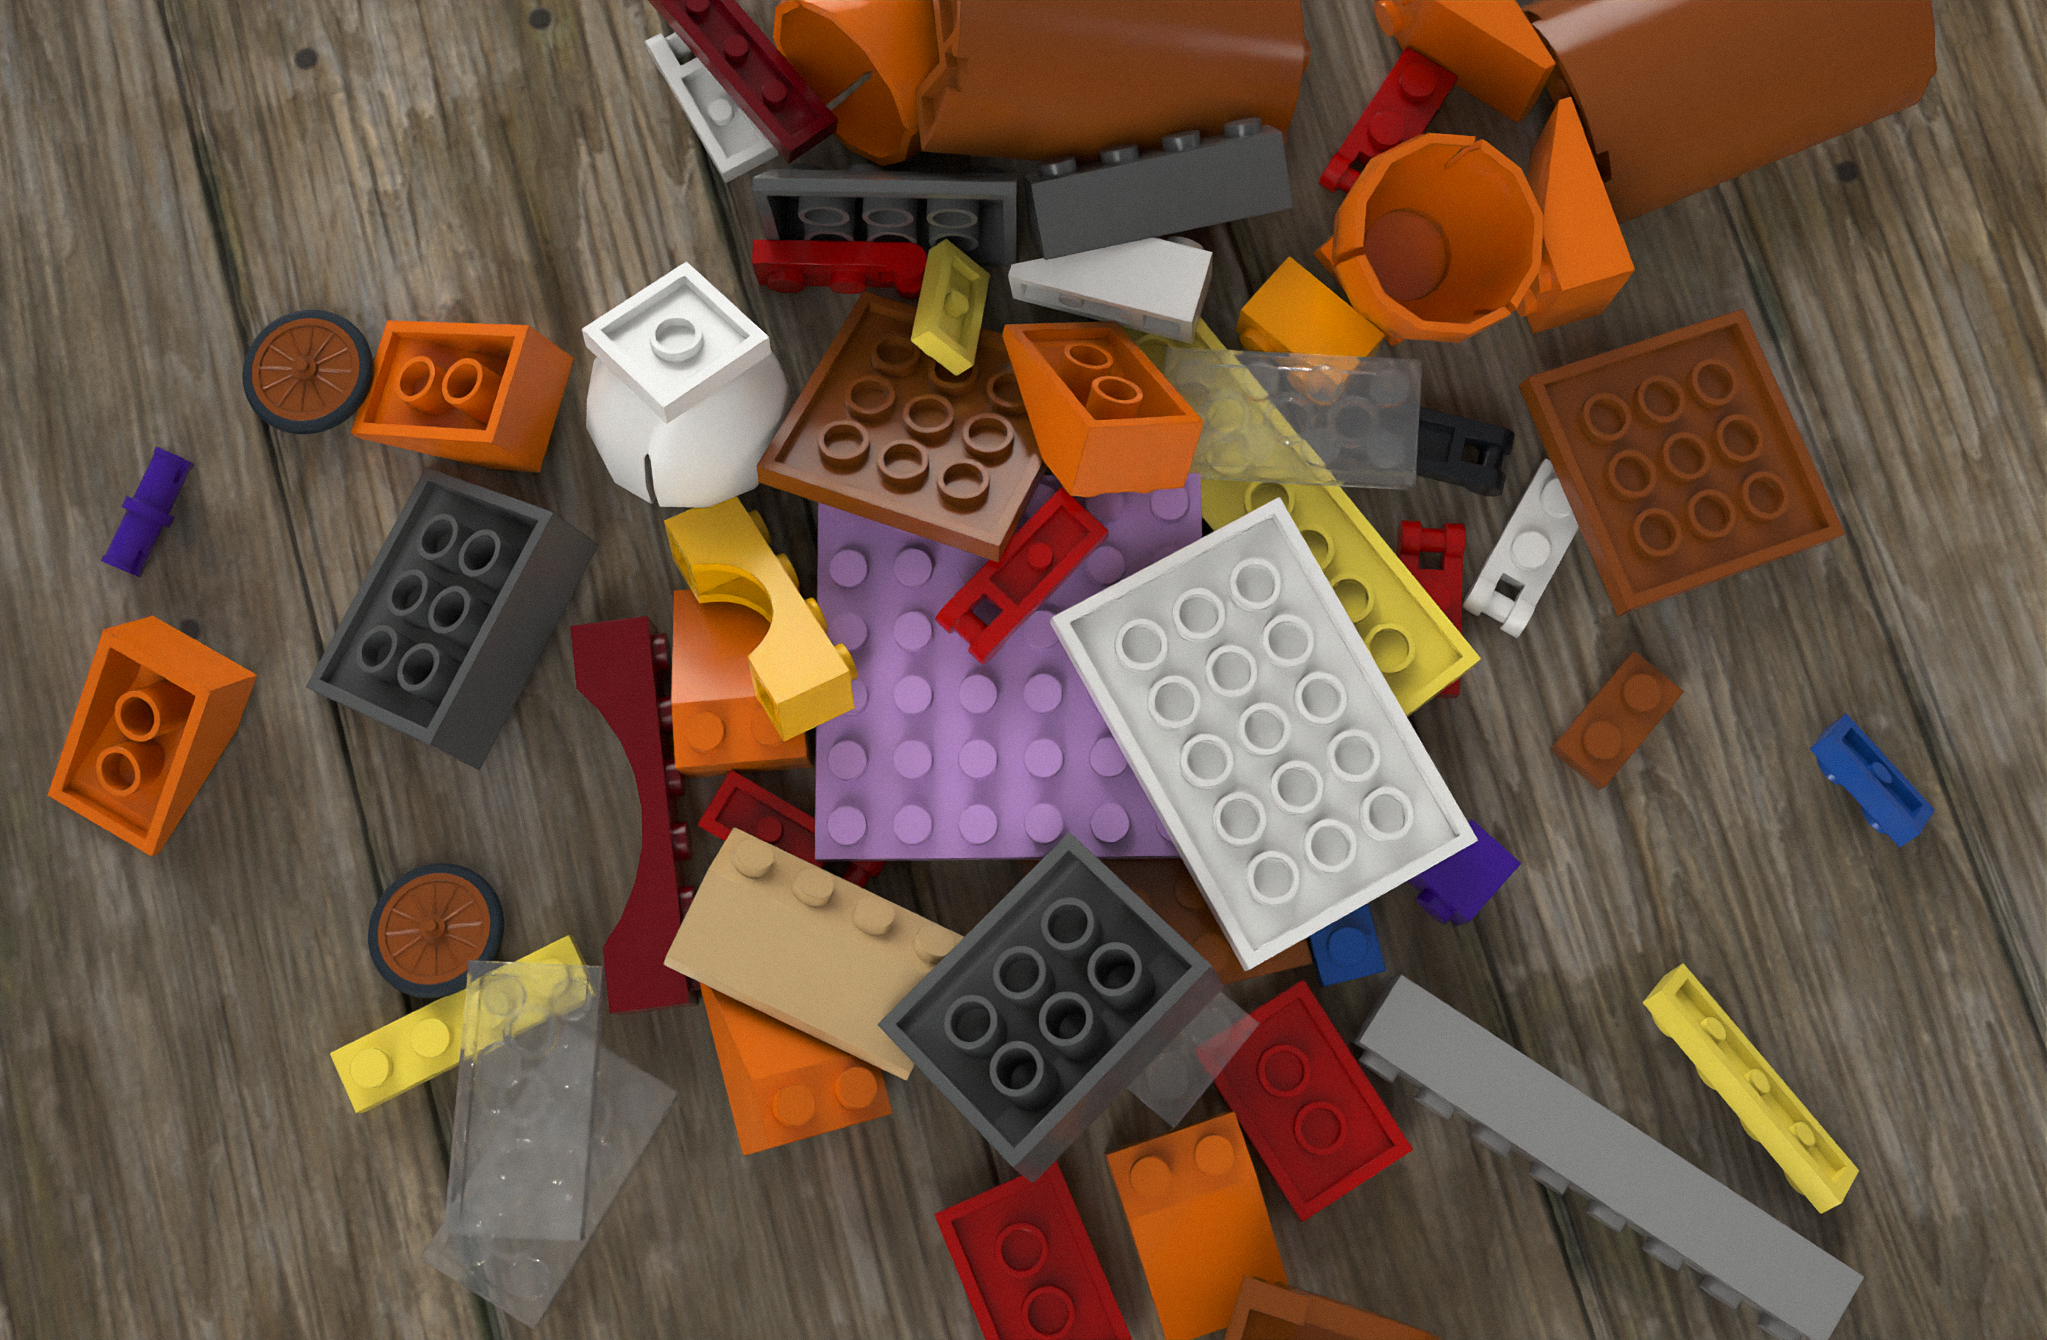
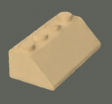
[663,827,964,1081]

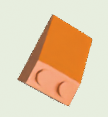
[1374,0,1556,123]
[1516,97,1635,334]
[350,320,574,473]
[1002,321,1204,498]
[671,580,813,779]
[48,615,257,857]
[699,982,893,1156]
[1104,1111,1289,1340]

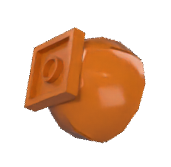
[773,0,940,166]
[1313,133,1544,346]

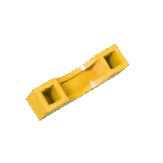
[664,496,858,741]

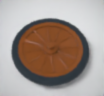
[242,309,374,434]
[368,863,504,998]

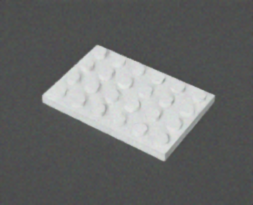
[1050,497,1478,971]

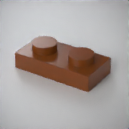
[1549,651,1684,790]

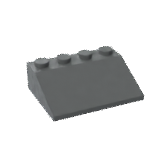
[752,163,1018,267]
[306,467,599,770]
[877,832,1224,1183]

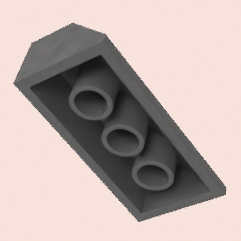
[1024,117,1293,260]

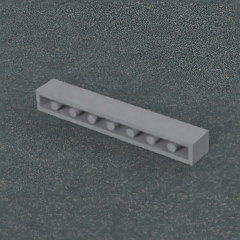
[1350,974,1864,1340]

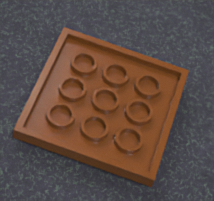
[757,291,1048,562]
[1519,309,1845,616]

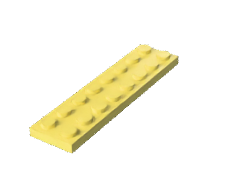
[1120,317,1481,718]

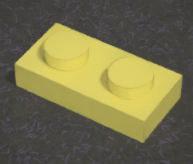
[911,239,990,376]

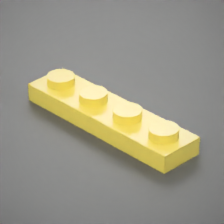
[330,935,601,1113]
[1643,963,1859,1214]

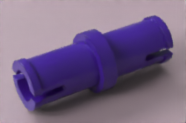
[101,447,195,577]

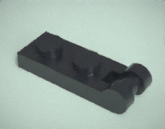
[1331,389,1515,497]

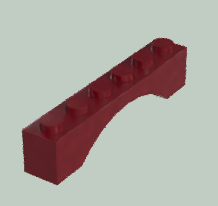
[570,616,701,1016]

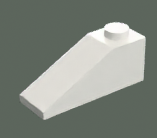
[1008,237,1213,344]

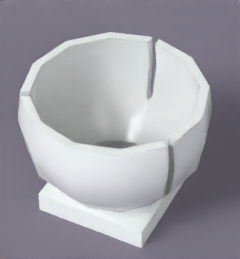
[582,262,792,508]

